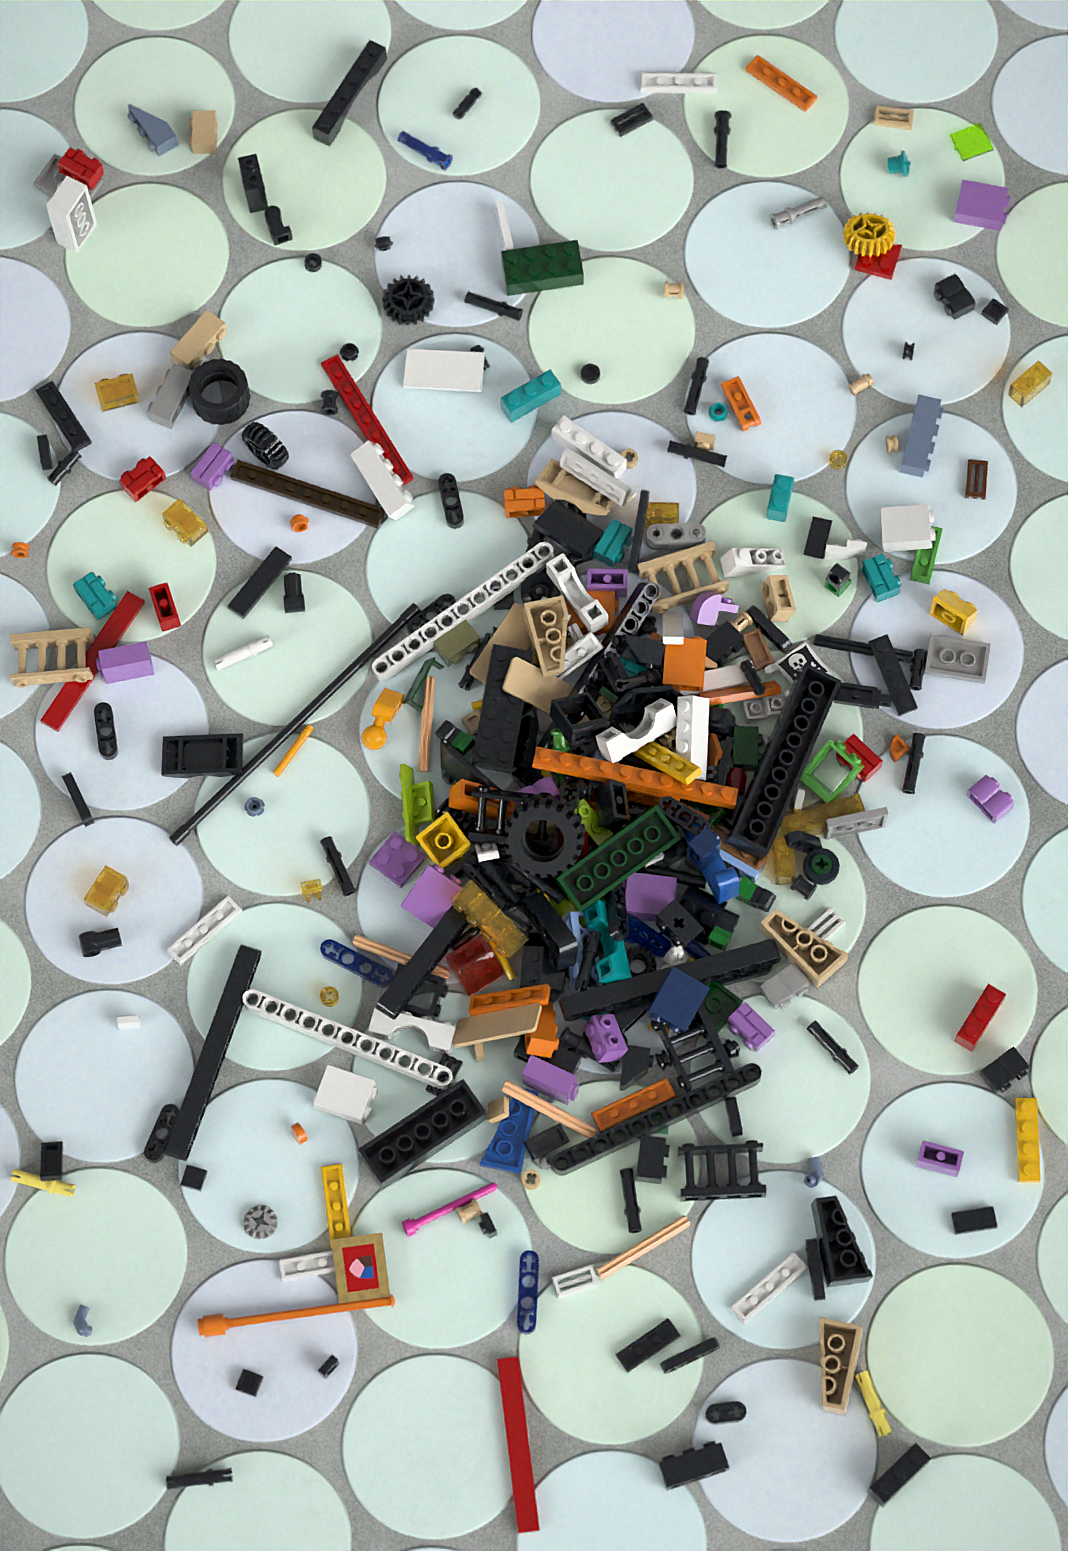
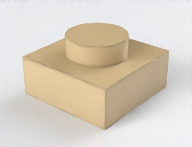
[694,431,716,451]

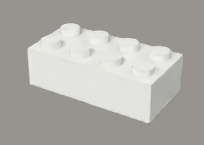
[46,176,97,253]

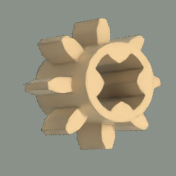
[659,728,676,753]

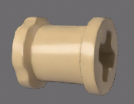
[664,281,684,299]
[729,610,753,633]
[456,1198,483,1225]

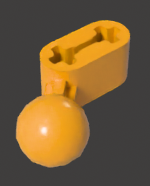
[361,688,405,750]

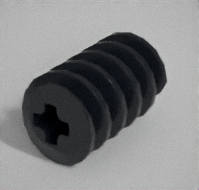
[435,797,477,839]

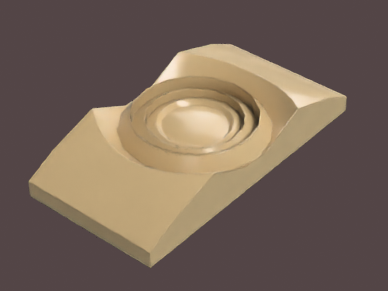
[535,458,615,515]

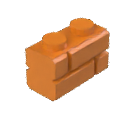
[504,485,545,518]

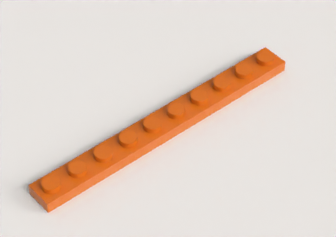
[532,746,738,810]

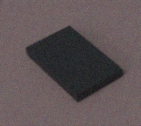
[533,500,604,559]

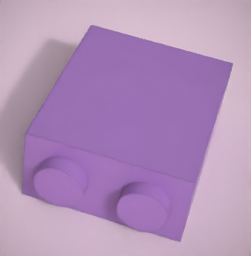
[954,180,1010,231]
[96,641,154,684]
[401,863,463,929]
[621,873,677,922]
[522,1055,579,1105]

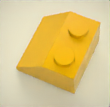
[929,589,978,636]
[416,812,472,869]

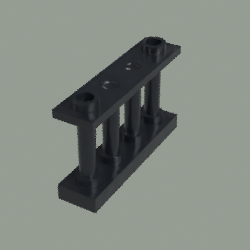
[468,785,557,849]
[650,1002,734,1093]
[678,1140,767,1202]

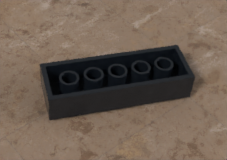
[471,644,533,774]
[358,1079,488,1189]

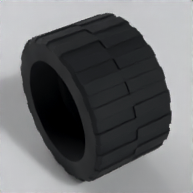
[189,358,250,425]

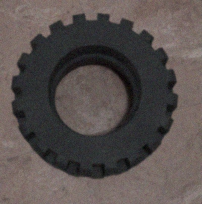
[504,794,585,878]

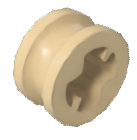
[885,435,899,454]
[621,449,638,469]
[522,1169,541,1190]

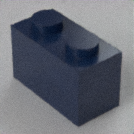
[687,828,721,871]

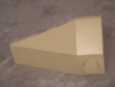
[523,595,568,677]

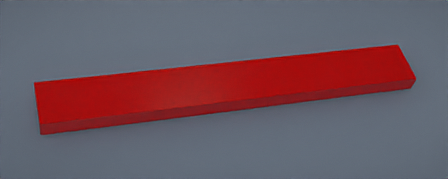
[321,354,414,486]
[40,591,145,732]
[497,1357,540,1534]

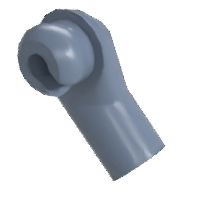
[804,1157,824,1188]
[73,1305,93,1337]

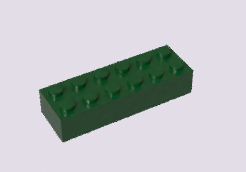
[554,805,681,912]

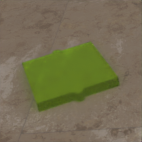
[950,123,994,161]

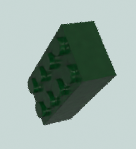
[501,240,584,296]

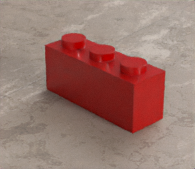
[954,983,1006,1052]

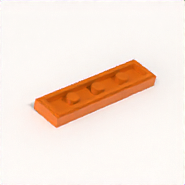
[745,55,817,112]
[697,680,781,706]
[468,984,551,1016]
[591,1078,676,1133]

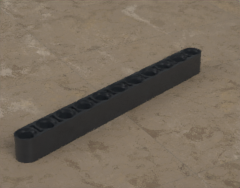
[533,582,660,760]
[558,939,781,1022]
[165,944,262,1161]
[552,1063,762,1176]

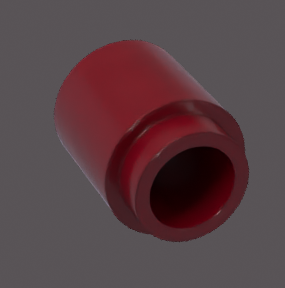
[725,768,747,796]

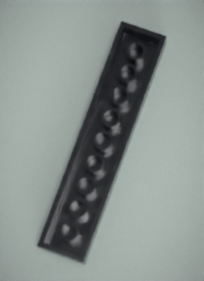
[725,663,841,861]

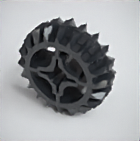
[382,275,435,326]
[241,422,289,470]

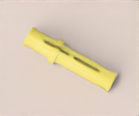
[11,1168,76,1198]
[855,1371,892,1437]

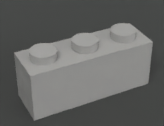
[147,364,194,429]

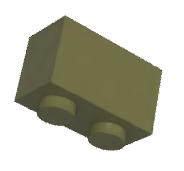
[433,620,481,667]

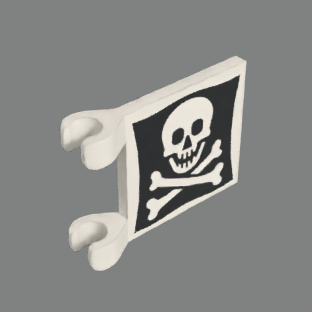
[763,642,830,700]

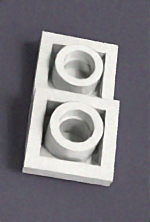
[824,539,867,560]
[741,694,785,722]

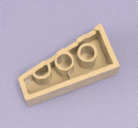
[759,909,849,988]
[819,1317,863,1416]

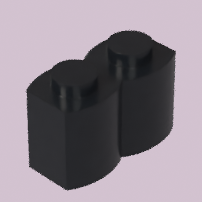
[933,273,976,320]
[980,1046,1030,1094]

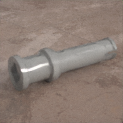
[769,196,828,230]

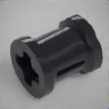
[320,390,338,415]
[790,874,817,901]

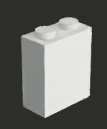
[881,503,936,552]
[313,1065,378,1124]

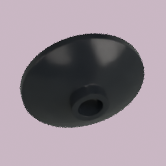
[520,572,561,603]

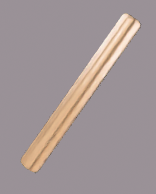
[418,676,435,773]
[352,935,450,980]
[502,1081,597,1138]
[596,1215,690,1279]

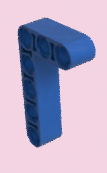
[679,807,739,904]

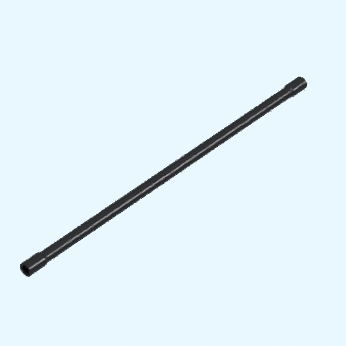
[169,603,421,846]

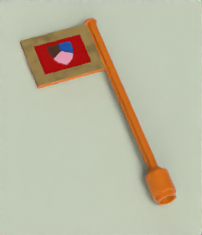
[197,1233,395,1337]

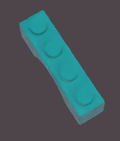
[583,900,632,984]

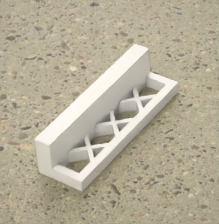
[559,448,637,507]

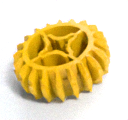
[843,212,896,258]

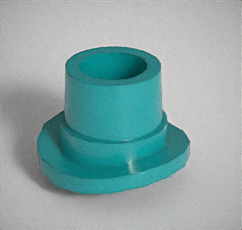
[887,150,911,177]

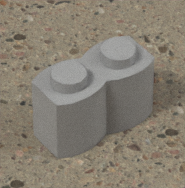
[760,963,809,1009]

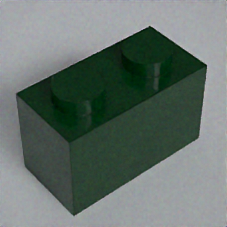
[732,726,762,772]

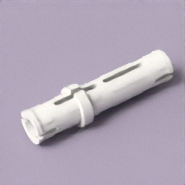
[213,635,273,671]

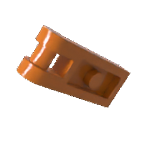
[721,376,761,432]

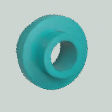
[709,402,728,422]

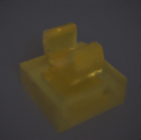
[300,879,323,903]

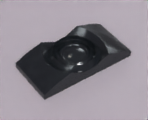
[161,733,244,779]

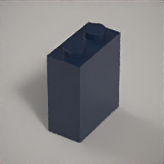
[646,967,710,1034]

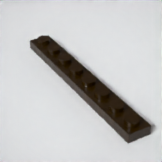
[230,460,385,529]

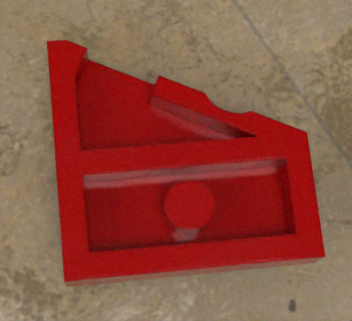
[854,244,902,280]

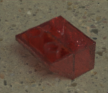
[446,934,504,997]

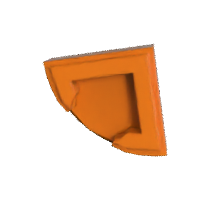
[890,734,910,762]

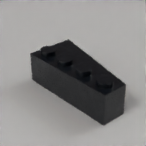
[811,1195,873,1288]

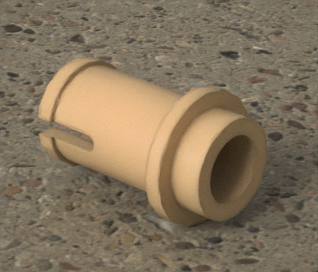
[848,373,874,396]

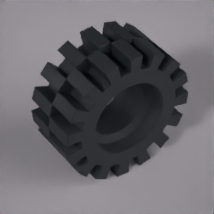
[626,946,657,977]

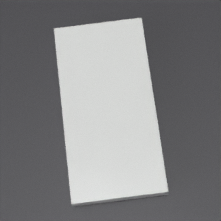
[403,349,485,392]

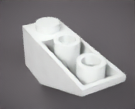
[720,548,787,577]

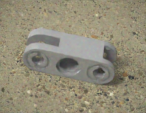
[646,523,706,550]

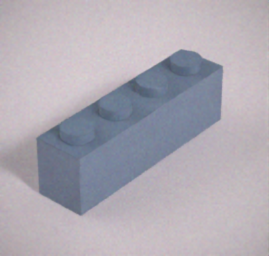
[900,394,944,478]

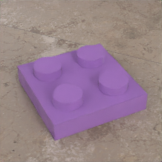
[369,831,427,888]

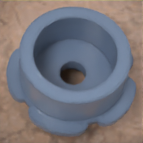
[245,797,265,817]

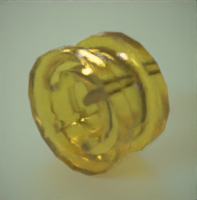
[829,450,847,470]
[320,986,339,1007]

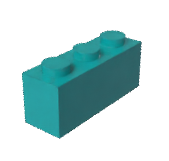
[500,369,561,423]

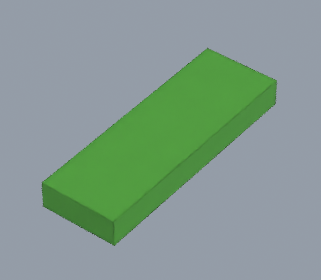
[910,526,943,585]

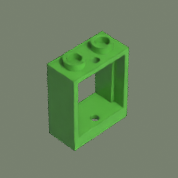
[800,739,864,804]

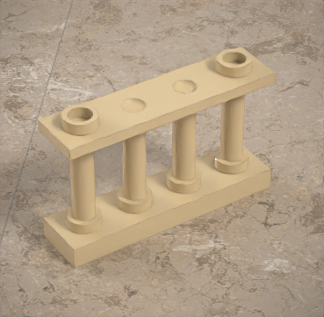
[637,541,729,614]
[9,627,94,688]

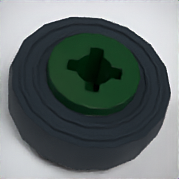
[802,848,840,885]

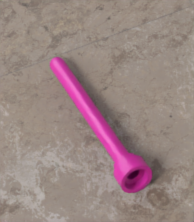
[401,1183,497,1237]

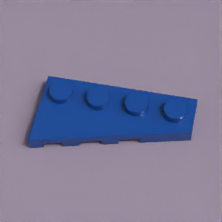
[479,1089,538,1174]

